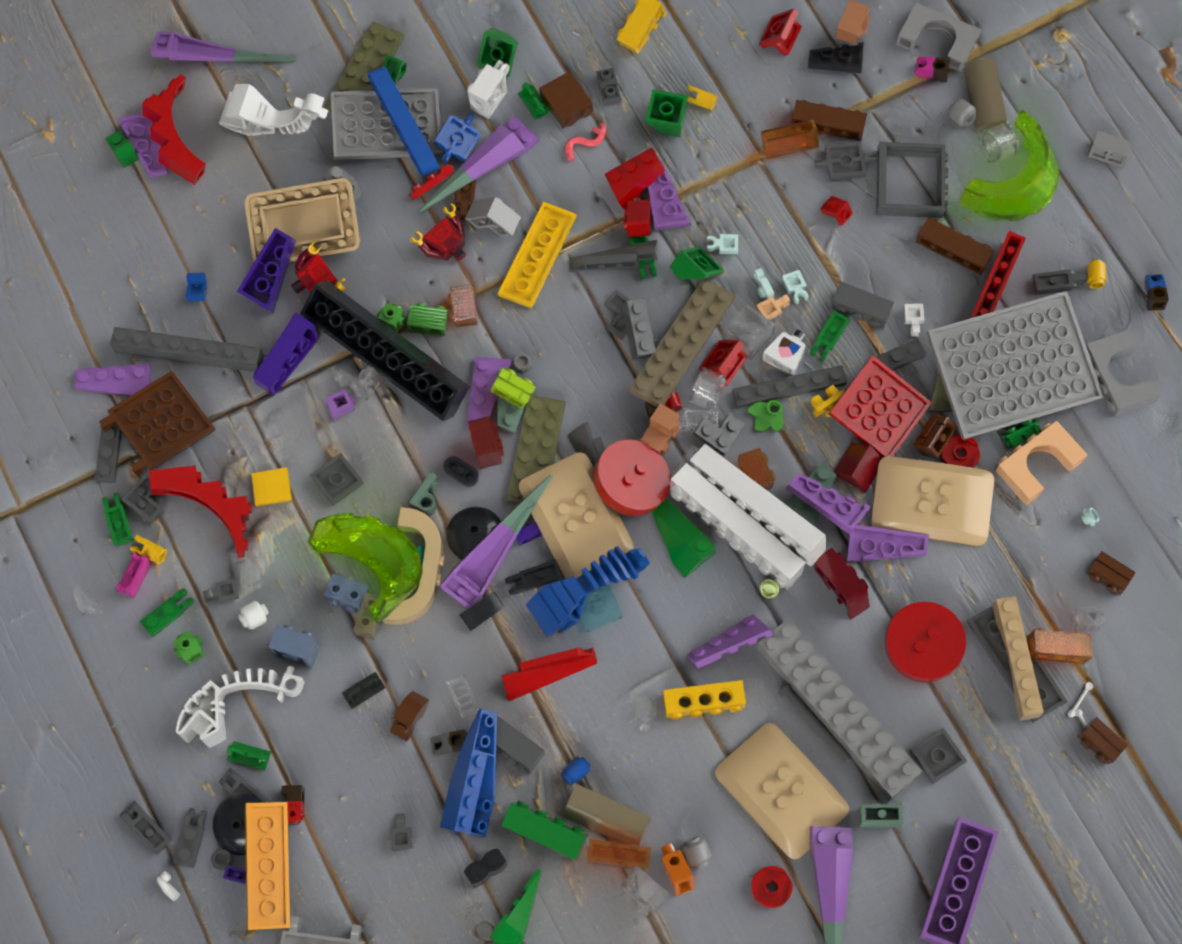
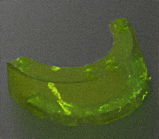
[960,110,1059,221]
[308,513,423,623]

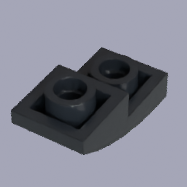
[459,591,505,631]

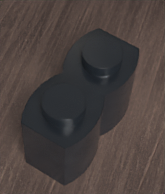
[464,848,508,887]

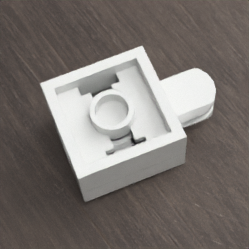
[467,60,510,119]

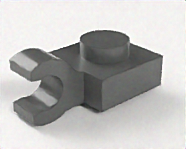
[203,578,239,603]
[390,814,413,851]

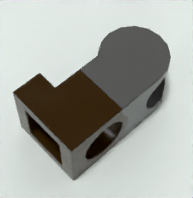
[430,729,468,755]

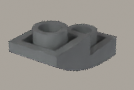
[596,68,621,105]

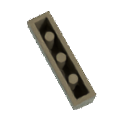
[964,58,1007,132]
[563,784,651,850]

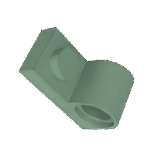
[409,471,439,516]

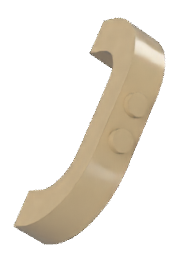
[382,507,445,625]

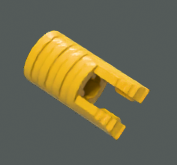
[686,85,718,111]
[130,534,167,564]

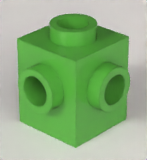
[377,303,406,333]
[173,631,205,665]

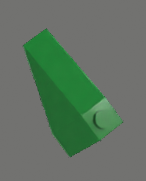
[651,498,716,578]
[490,869,542,944]

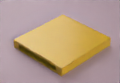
[251,467,292,507]

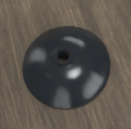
[446,507,501,560]
[213,793,264,855]

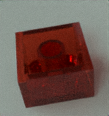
[468,416,504,469]

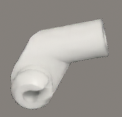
[157,871,180,901]

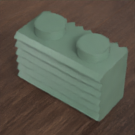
[858,803,903,828]

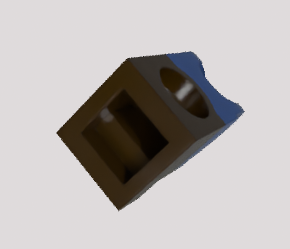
[1145,274,1169,311]

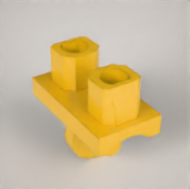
[810,385,844,418]

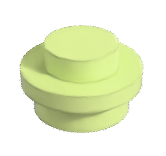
[760,579,780,598]

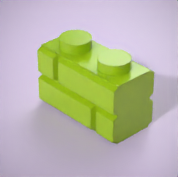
[490,368,536,410]

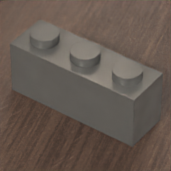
[832,282,894,329]
[621,298,656,360]
[496,715,545,773]

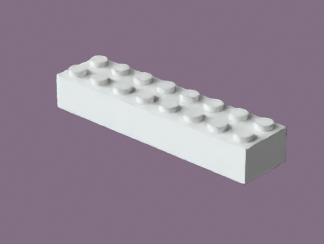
[690,444,826,567]
[670,463,806,590]

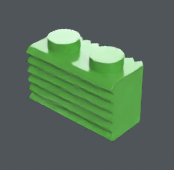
[407,303,449,336]

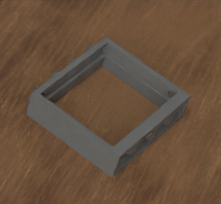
[876,142,948,218]

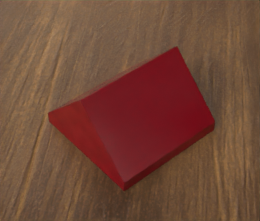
[834,442,882,493]

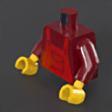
[410,203,466,261]
[290,241,349,294]

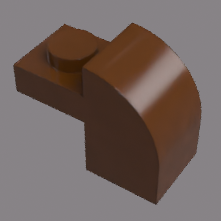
[390,691,429,741]

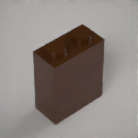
[539,71,593,129]

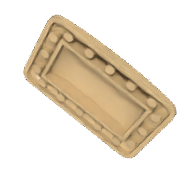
[245,178,360,262]
[519,452,633,579]
[871,456,994,546]
[715,723,849,860]

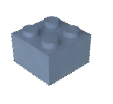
[268,625,320,669]

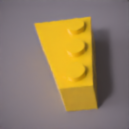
[617,0,667,54]

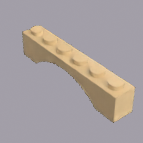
[992,596,1044,721]

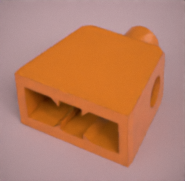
[661,843,695,897]

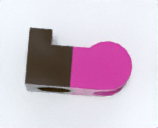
[914,57,950,82]

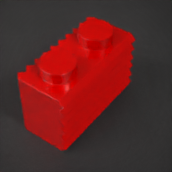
[624,200,651,237]

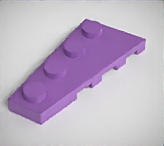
[118,113,168,179]
[647,161,691,231]
[467,357,513,430]
[74,364,151,397]
[786,473,871,534]
[846,525,929,563]
[687,614,773,668]

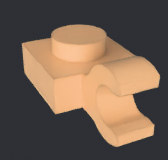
[756,294,790,322]

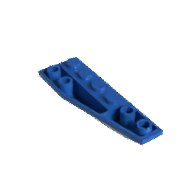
[440,709,497,837]

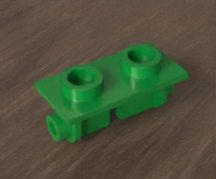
[517,82,551,120]
[999,419,1041,448]
[227,741,271,771]

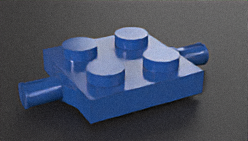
[433,113,482,163]

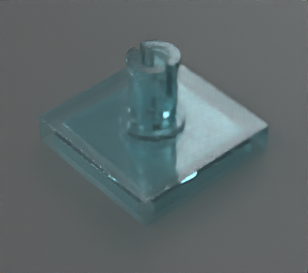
[581,585,623,632]

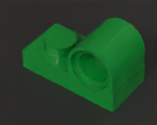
[382,55,407,85]
[105,130,139,168]

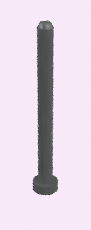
[778,683,851,762]

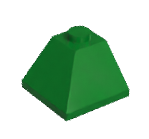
[476,28,518,77]
[669,246,724,279]

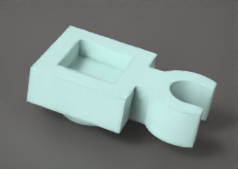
[707,234,738,254]
[754,268,774,300]
[782,270,808,304]

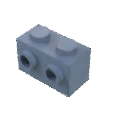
[324,574,371,614]

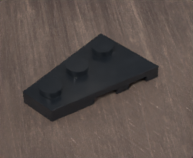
[808,42,864,74]

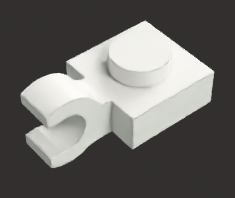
[903,304,925,337]

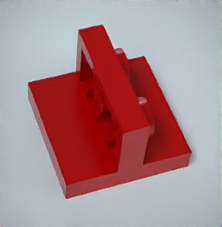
[759,8,802,56]
[698,340,747,386]

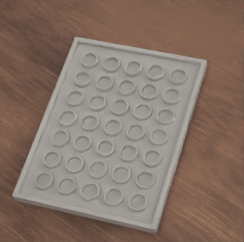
[926,291,1104,440]

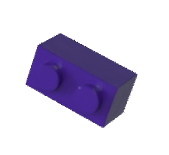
[516,522,541,546]
[223,865,246,885]

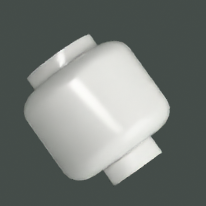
[238,601,269,630]

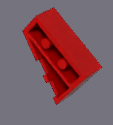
[604,147,665,210]

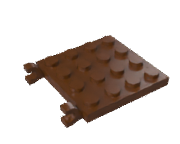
[99,371,215,476]

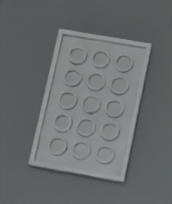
[330,88,443,160]

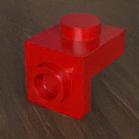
[820,196,853,226]

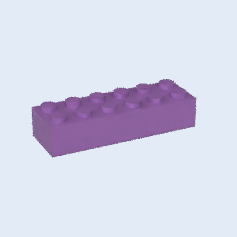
[918,817,999,944]

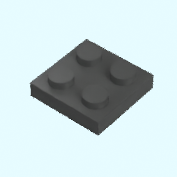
[310,453,364,505]
[910,728,967,784]

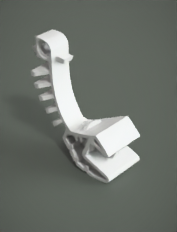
[219,84,328,136]
[176,666,305,748]

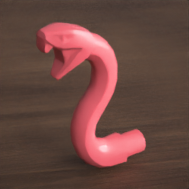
[564,123,606,161]

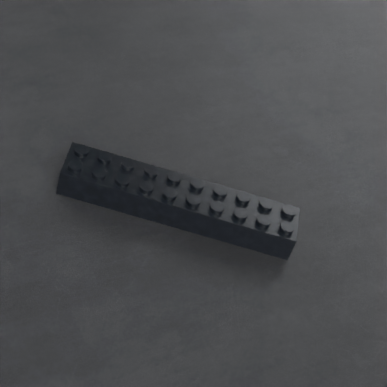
[300,280,470,421]

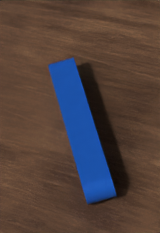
[367,66,439,176]

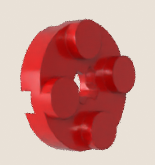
[941,434,980,468]
[751,866,793,909]

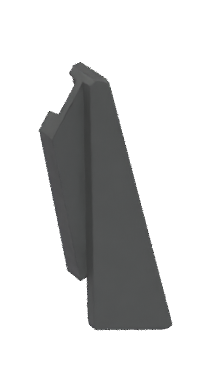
[569,240,658,272]
[568,422,605,467]

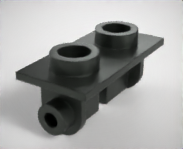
[342,671,386,709]

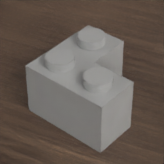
[465,197,521,237]

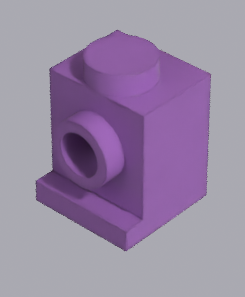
[325,389,356,421]

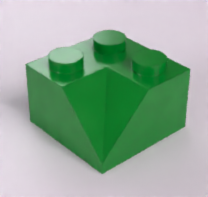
[645,89,688,138]

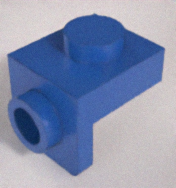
[185,272,208,302]

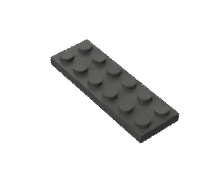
[967,606,1068,723]

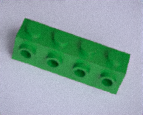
[501,800,588,860]

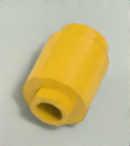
[1087,260,1107,289]

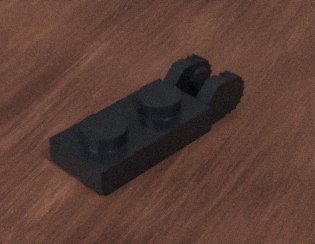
[505,560,562,595]

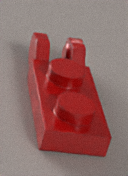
[408,164,454,200]

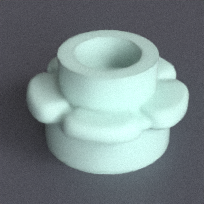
[1081,507,1099,526]

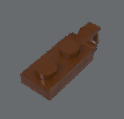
[455,180,476,220]

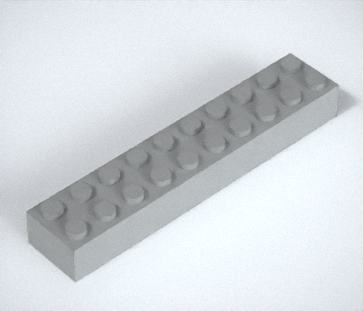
[757,619,923,801]

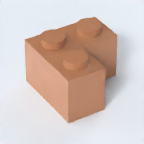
[835,0,871,45]
[640,403,681,455]

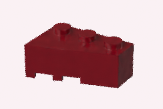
[814,548,870,620]

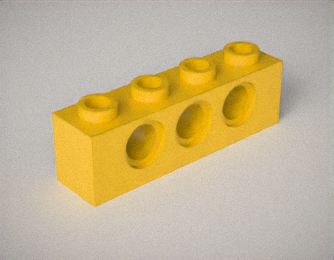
[663,680,746,720]

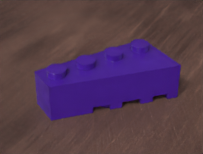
[237,228,296,313]
[253,313,319,396]

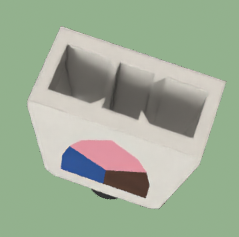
[762,329,806,376]

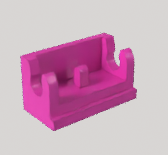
[115,553,152,598]

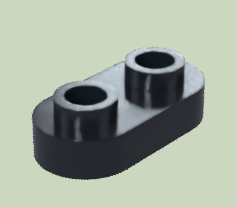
[444,456,479,487]

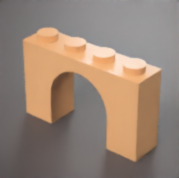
[996,421,1088,505]

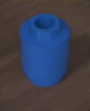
[560,756,591,786]

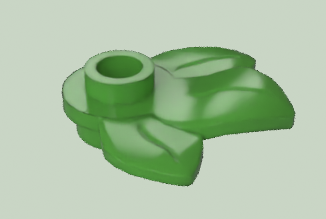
[748,400,784,432]

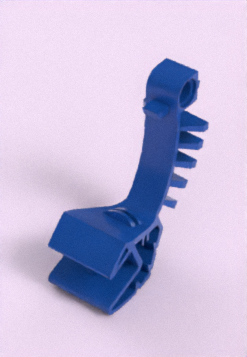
[526,546,650,637]

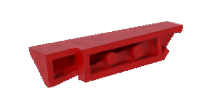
[502,648,597,701]

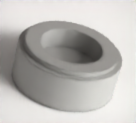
[513,353,532,373]

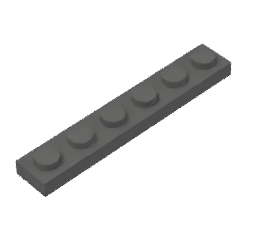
[732,365,847,408]

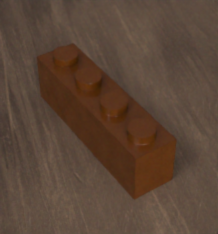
[791,100,867,141]
[916,217,995,276]

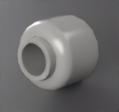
[949,99,976,126]
[682,836,712,869]

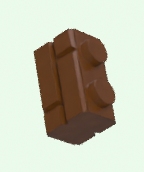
[913,414,957,458]
[1086,551,1136,595]
[1077,717,1128,764]

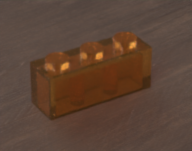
[761,119,819,159]
[1026,628,1093,664]
[587,839,651,872]

